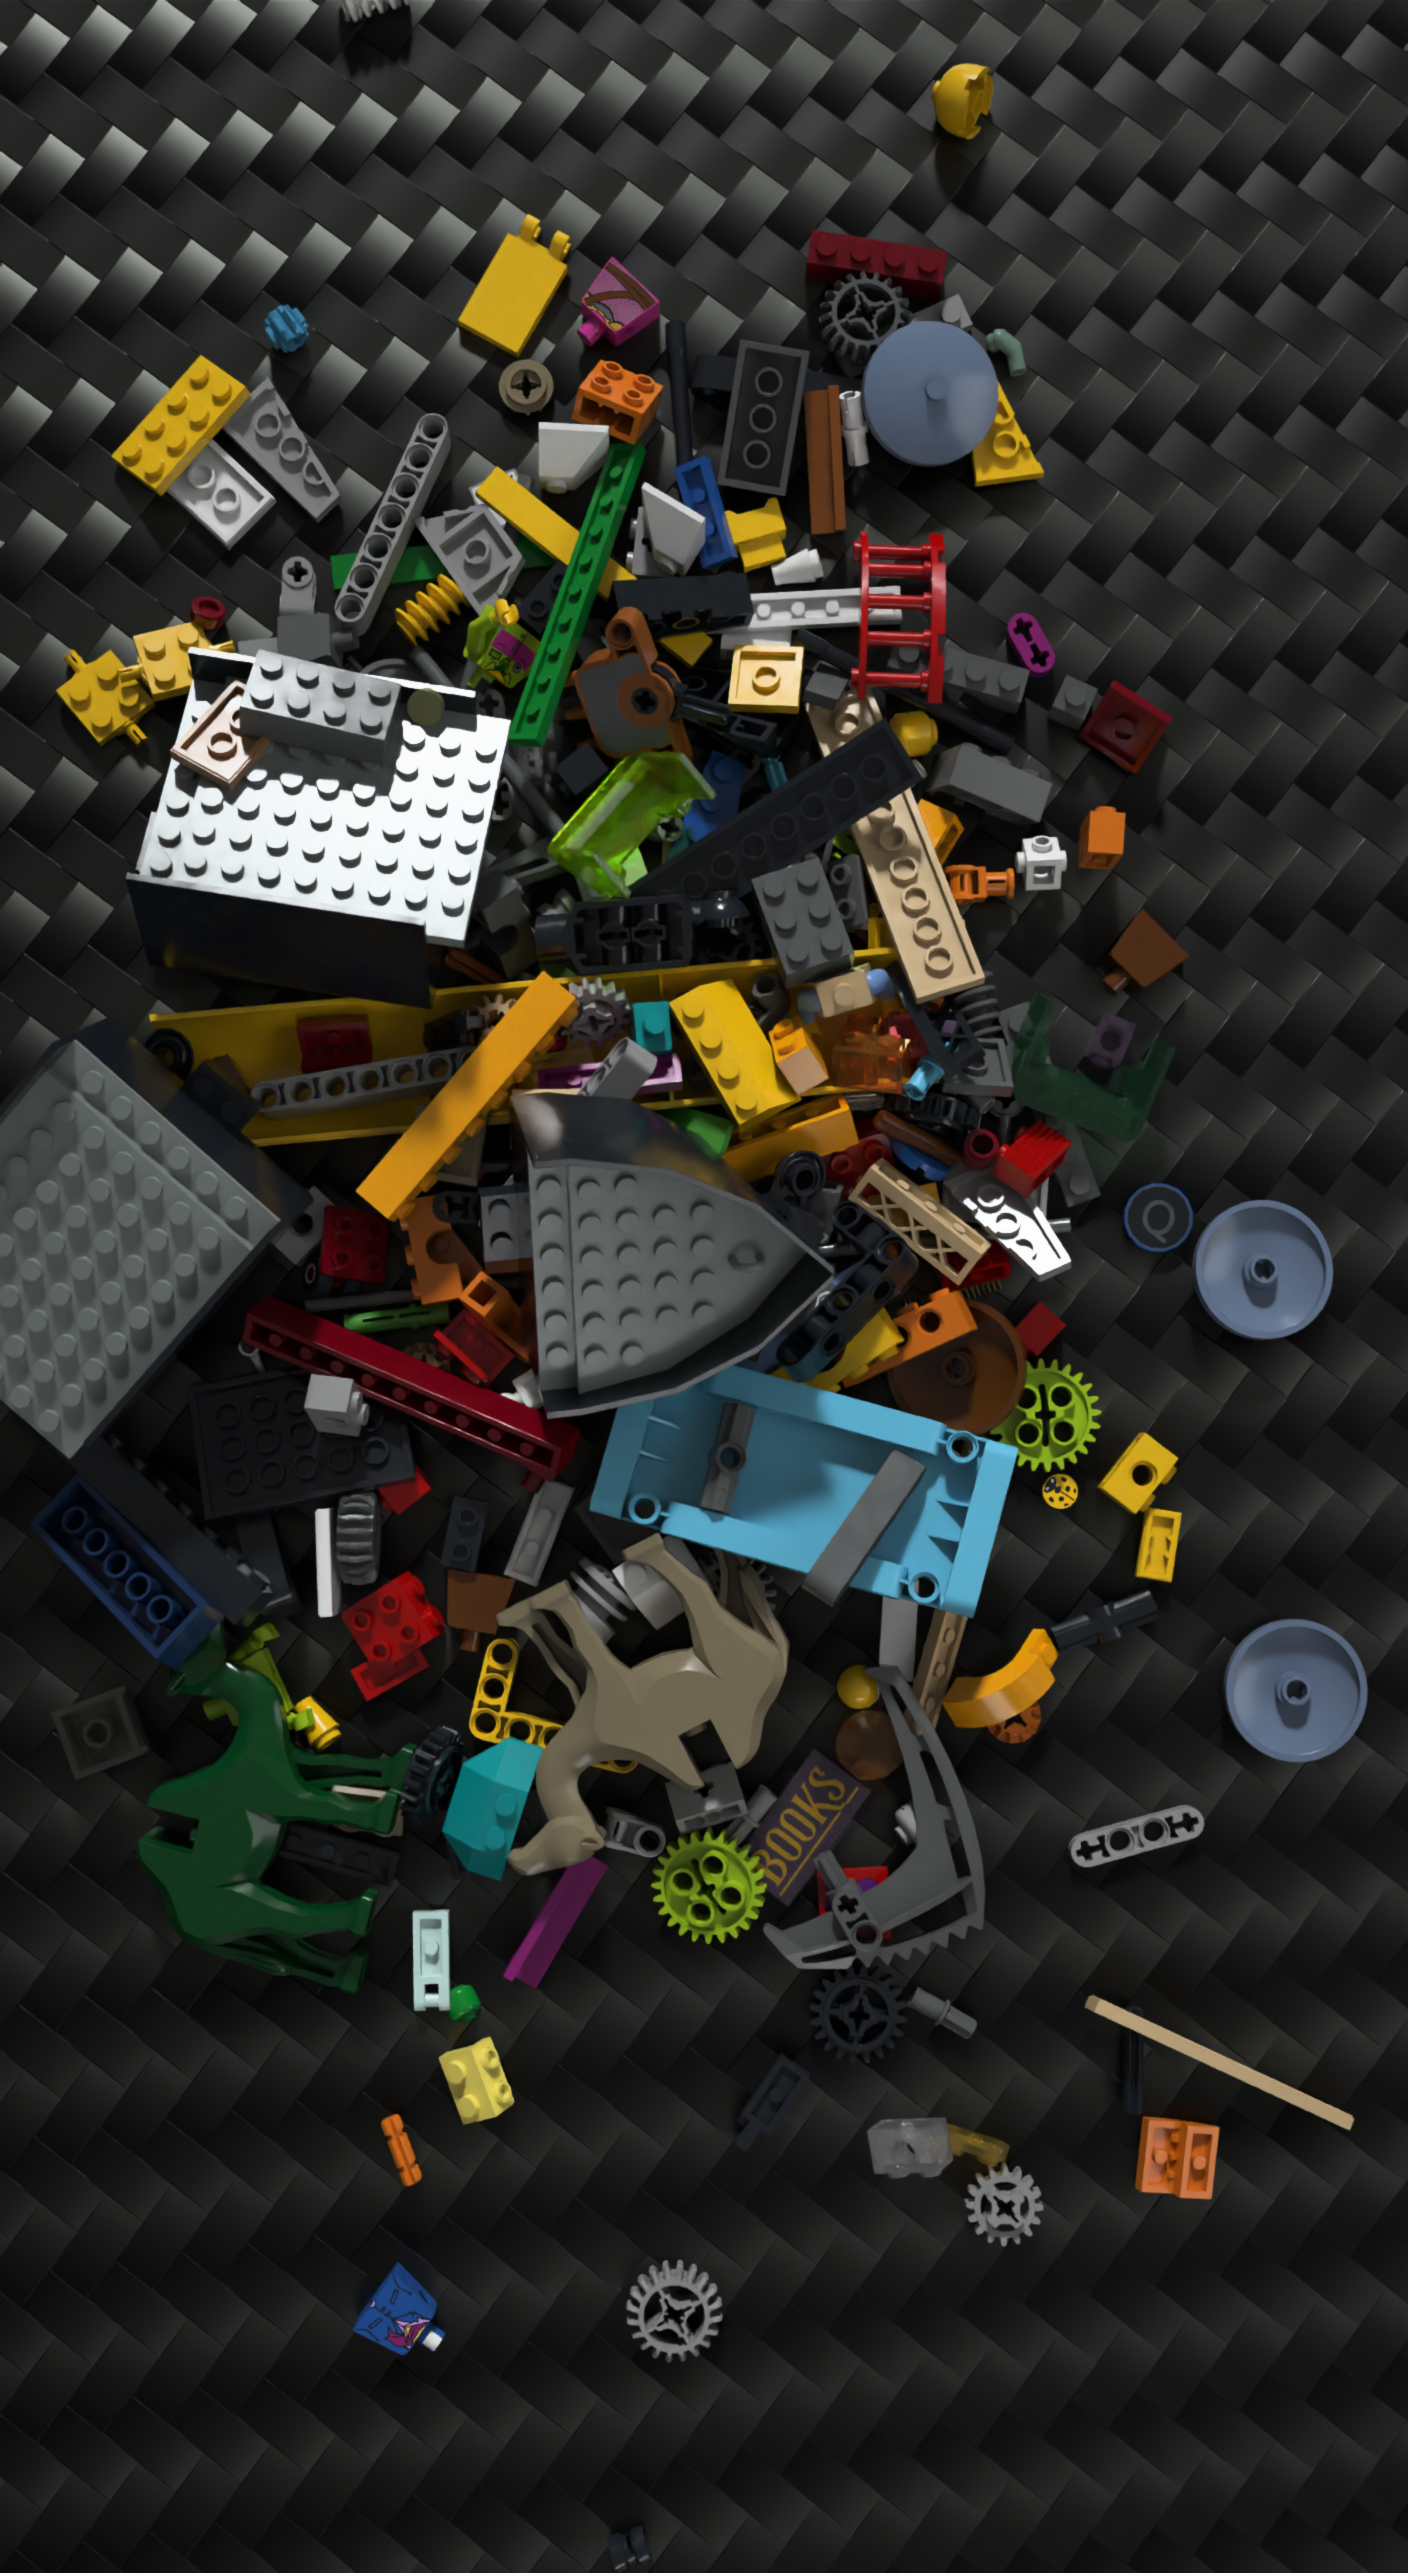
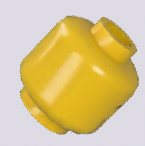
[889,711,938,757]

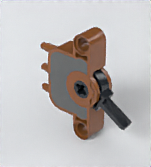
[564,606,731,781]

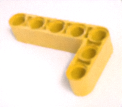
[469,1636,638,1773]

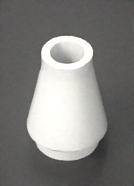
[771,548,824,586]

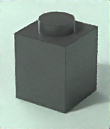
[1047,675,1098,731]

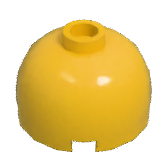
[931,63,994,139]

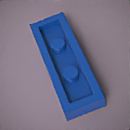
[674,456,738,570]

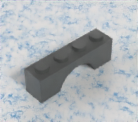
[886,645,1030,715]

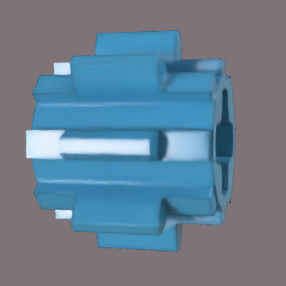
[264,304,309,353]

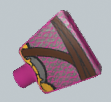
[577,257,660,347]

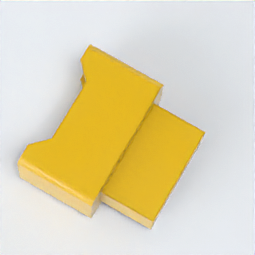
[725,497,787,573]

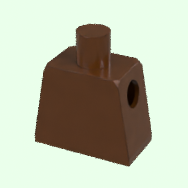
[1102,909,1189,996]
[447,1567,517,1652]

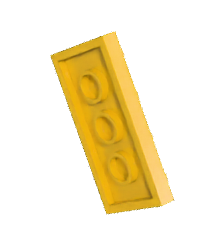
[111,355,251,496]

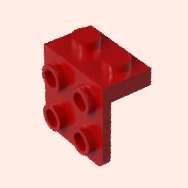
[433,1309,515,1388]
[342,1571,446,1671]

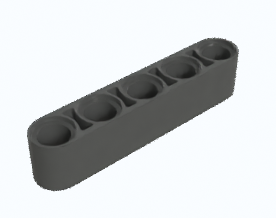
[801,1448,927,1608]

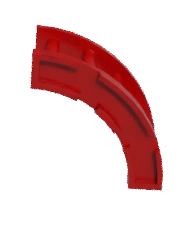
[850,531,946,703]

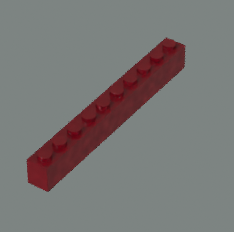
[242,1295,580,1477]

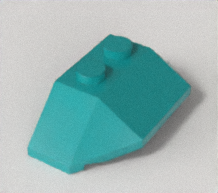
[442,1737,543,1881]

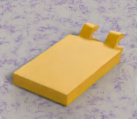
[458,214,571,358]

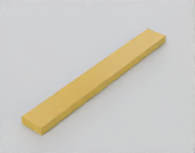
[475,466,713,669]

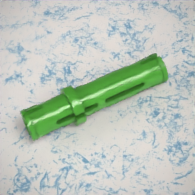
[344,1302,451,1334]

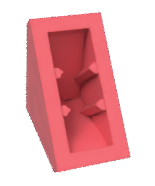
[886,1011,928,1066]

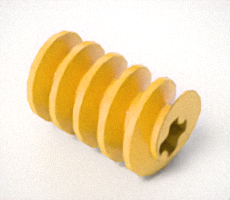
[394,574,471,648]

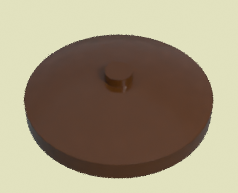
[887,1298,1027,1436]

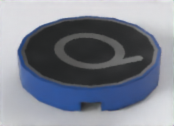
[1122,1183,1193,1253]

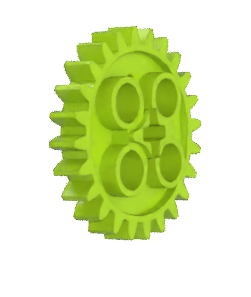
[989,1358,1101,1472]
[651,1827,767,1944]

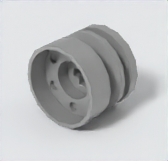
[554,1556,637,1644]

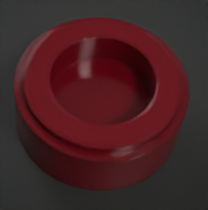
[190,596,226,630]

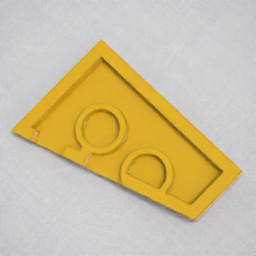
[970,380,1045,487]

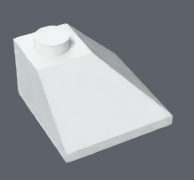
[539,422,610,494]
[641,482,706,577]
[612,1536,716,1630]

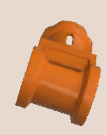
[945,865,1015,905]

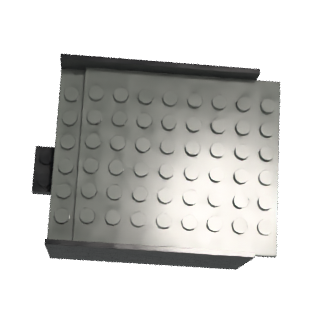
[125,647,511,1010]
[0,1018,314,1459]

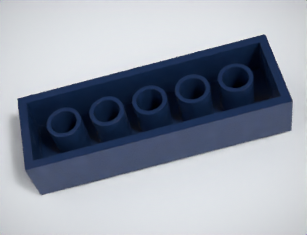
[29,1473,225,1670]

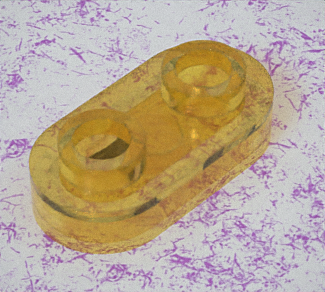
[938,2124,1010,2167]

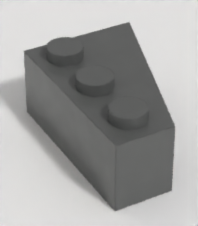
[922,743,1052,827]

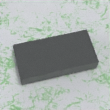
[802,661,851,711]

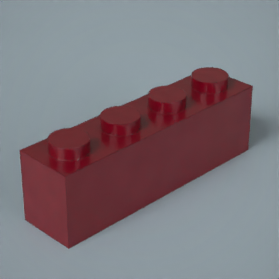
[805,230,948,302]

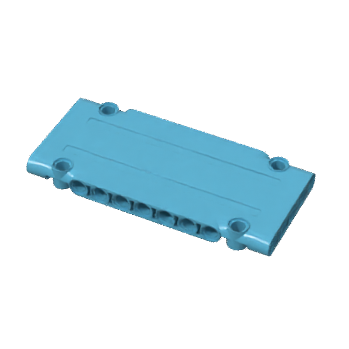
[589,1365,1018,1619]

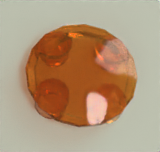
[836,1710,904,1780]

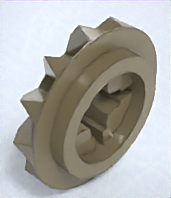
[499,360,554,416]

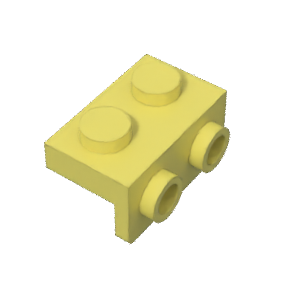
[438,2037,514,2125]

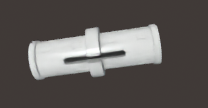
[839,391,869,466]

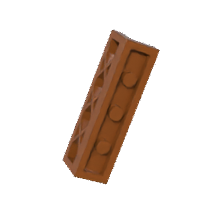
[804,385,846,536]

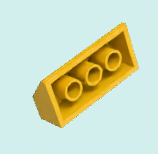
[669,978,801,1134]

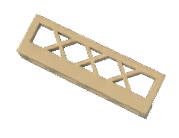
[848,1158,992,1286]

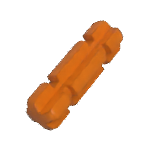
[381,2114,422,2186]

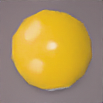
[837,1665,880,1709]

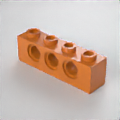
[832,1287,978,1388]

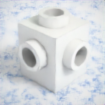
[1015,835,1067,891]

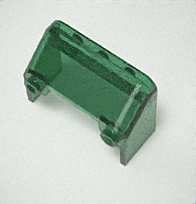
[1011,992,1176,1142]

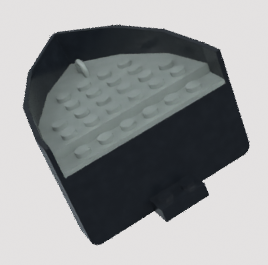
[478,1092,836,1419]

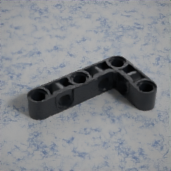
[776,1201,919,1383]

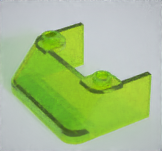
[547,752,717,898]

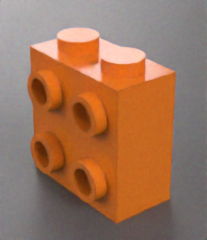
[571,360,664,445]

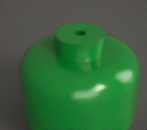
[445,1984,481,2024]

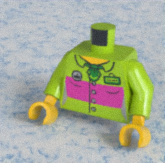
[463,599,541,696]

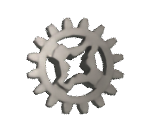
[560,977,631,1047]
[964,2163,1044,2246]

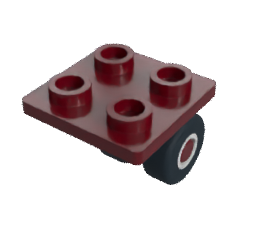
[301,1205,389,1296]

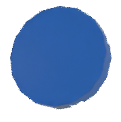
[888,1136,951,1181]

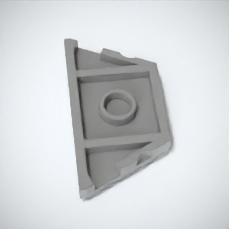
[413,503,526,616]

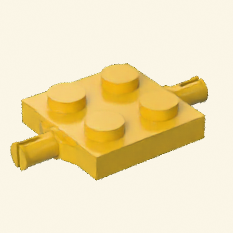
[118,622,236,702]
[56,649,155,748]

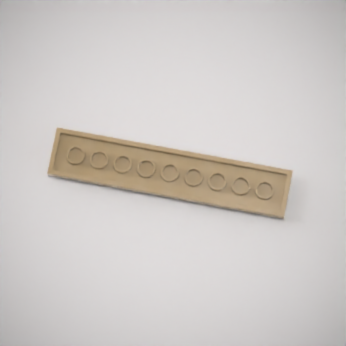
[804,686,985,1004]

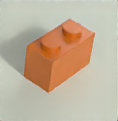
[1078,806,1126,870]

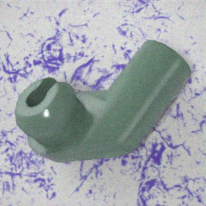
[985,329,1027,376]

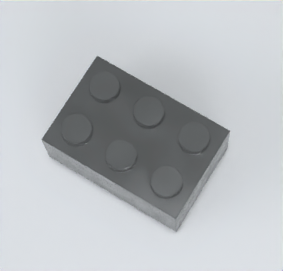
[751,857,854,989]

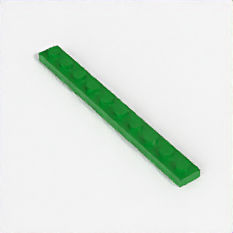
[508,442,646,747]

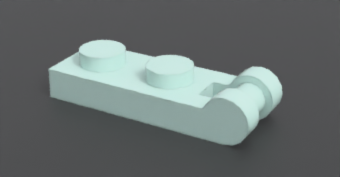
[413,1909,451,2011]

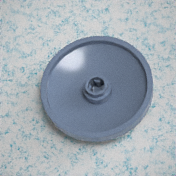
[861,321,998,467]
[1192,1200,1333,1340]
[1223,1619,1368,1762]

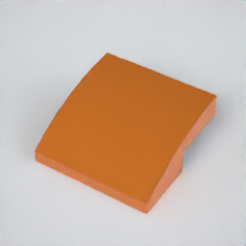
[1135,2116,1219,2199]

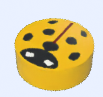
[1041,1474,1078,1509]

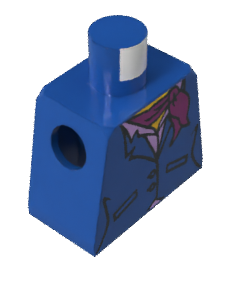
[353,2262,445,2355]

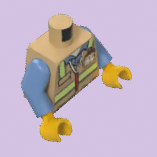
[796,962,904,1038]

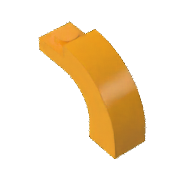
[941,1629,1059,1728]

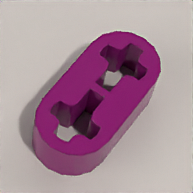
[1006,613,1055,678]

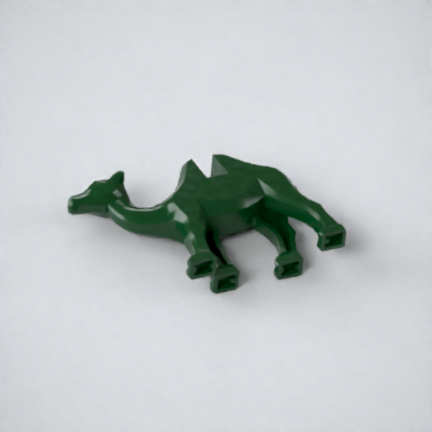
[136,1617,418,1995]

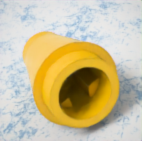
[293,1696,342,1751]

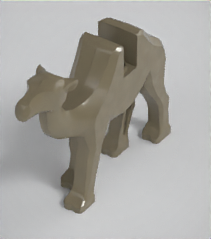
[494,1531,790,1876]

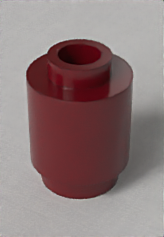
[960,1129,999,1170]

